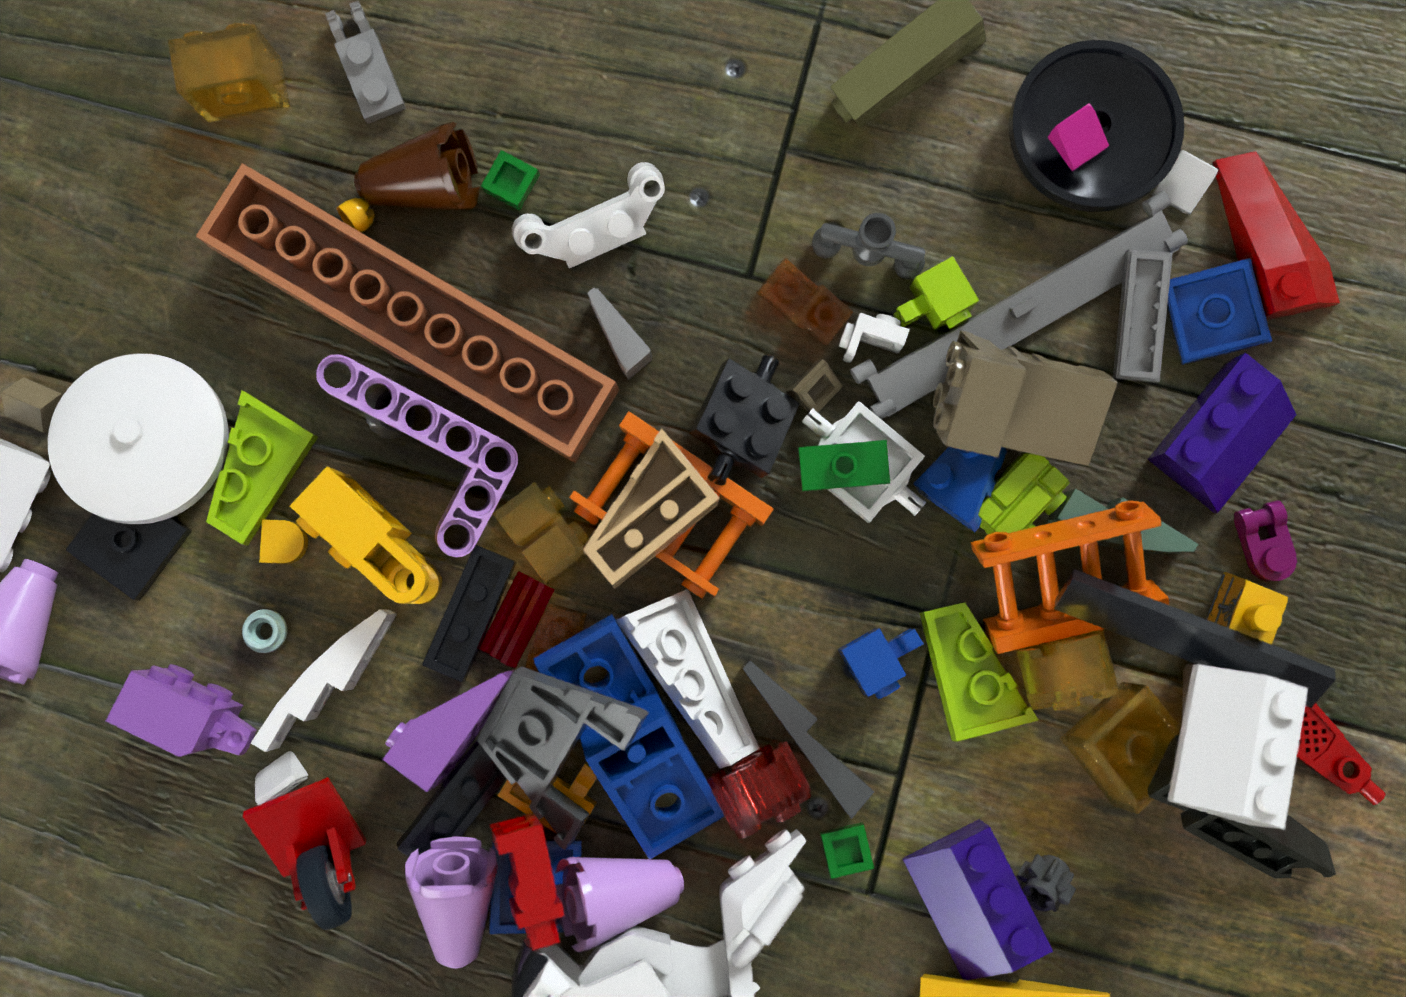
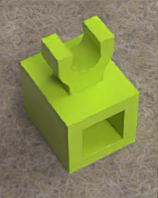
[893,256,979,330]

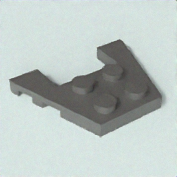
[477,666,649,850]

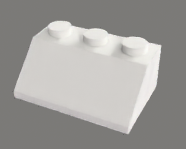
[0,438,51,572]
[1168,664,1308,829]

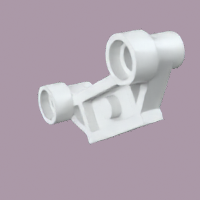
[512,162,665,268]

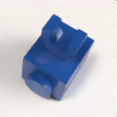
[837,628,923,699]

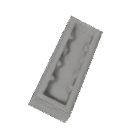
[1113,249,1173,383]

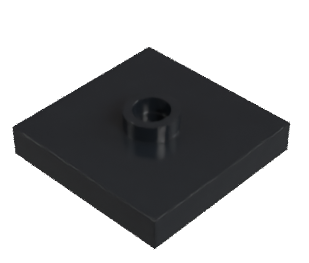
[66,514,192,601]

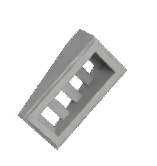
[588,288,653,380]

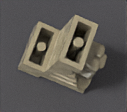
[933,330,1118,466]

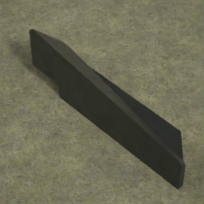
[1147,734,1336,878]

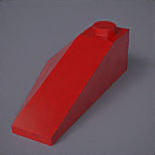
[1213,151,1340,320]

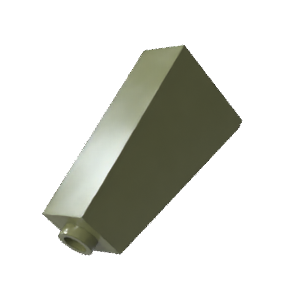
[830,0,986,128]

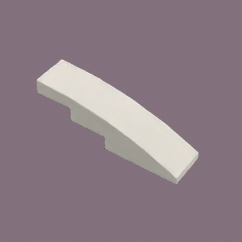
[251,609,397,752]

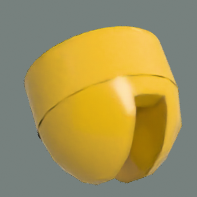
[337,198,375,233]

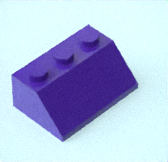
[1147,353,1296,514]
[902,819,1053,980]

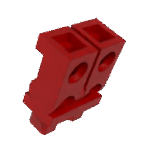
[489,813,565,950]

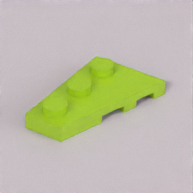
[206,390,318,546]
[919,602,1039,742]

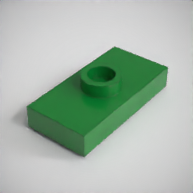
[799,440,890,491]

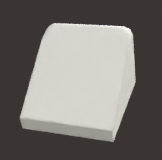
[1152,150,1218,215]
[255,751,308,805]

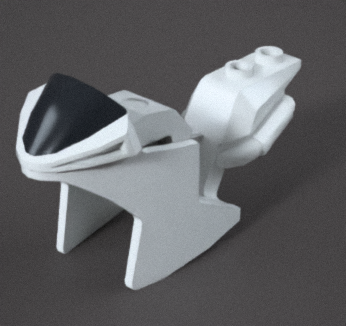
[511,829,806,997]

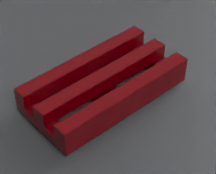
[479,571,555,669]

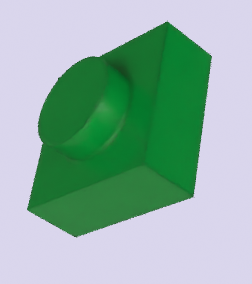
[481,150,540,211]
[820,822,874,879]

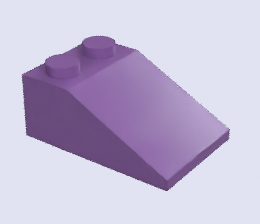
[382,670,515,792]

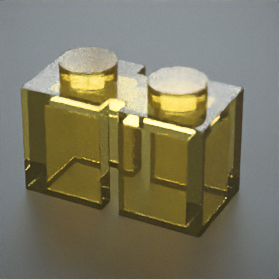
[493,482,590,585]

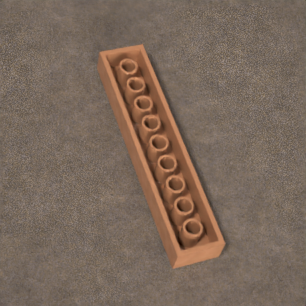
[195,163,619,463]

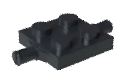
[689,355,800,485]

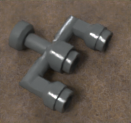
[812,213,925,279]

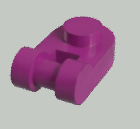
[1234,500,1297,582]

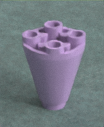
[0,559,59,685]

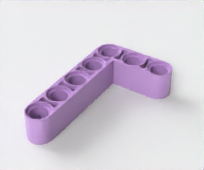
[316,354,518,557]

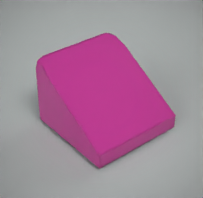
[1047,103,1109,172]

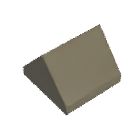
[786,359,843,413]
[1,377,64,433]

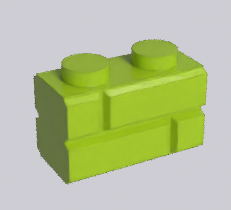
[978,452,1070,534]

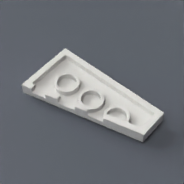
[616,589,760,769]

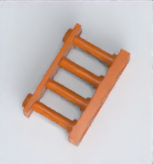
[569,411,774,599]
[971,501,1169,654]

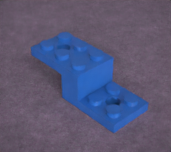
[534,614,727,859]

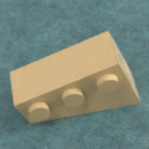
[583,428,719,589]

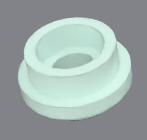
[242,609,287,653]

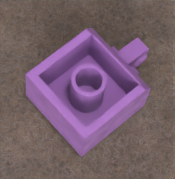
[106,664,257,757]

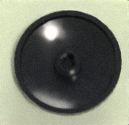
[1009,40,1184,212]

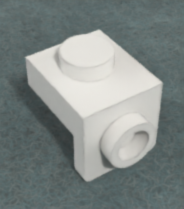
[839,313,910,363]

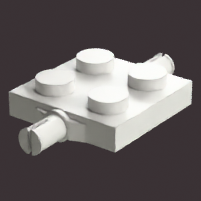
[802,401,926,523]

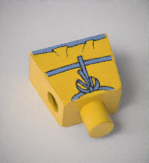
[1206,572,1288,644]

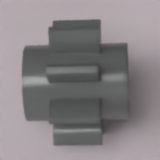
[1017,854,1076,912]

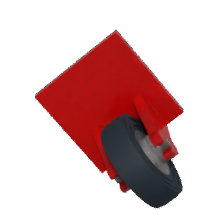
[243,777,366,930]

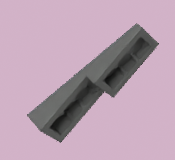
[742,659,874,819]

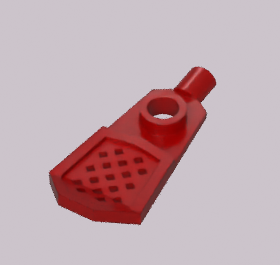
[1296,703,1386,805]

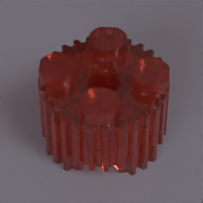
[707,741,811,839]

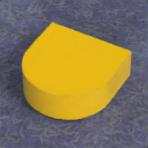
[259,519,308,564]

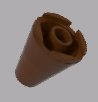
[354,122,479,210]

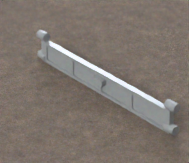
[850,191,1188,419]

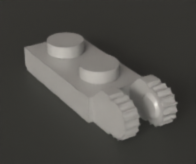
[325,1,406,124]

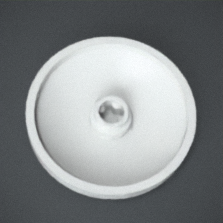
[48,354,229,524]

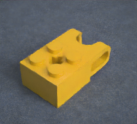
[290,466,442,604]

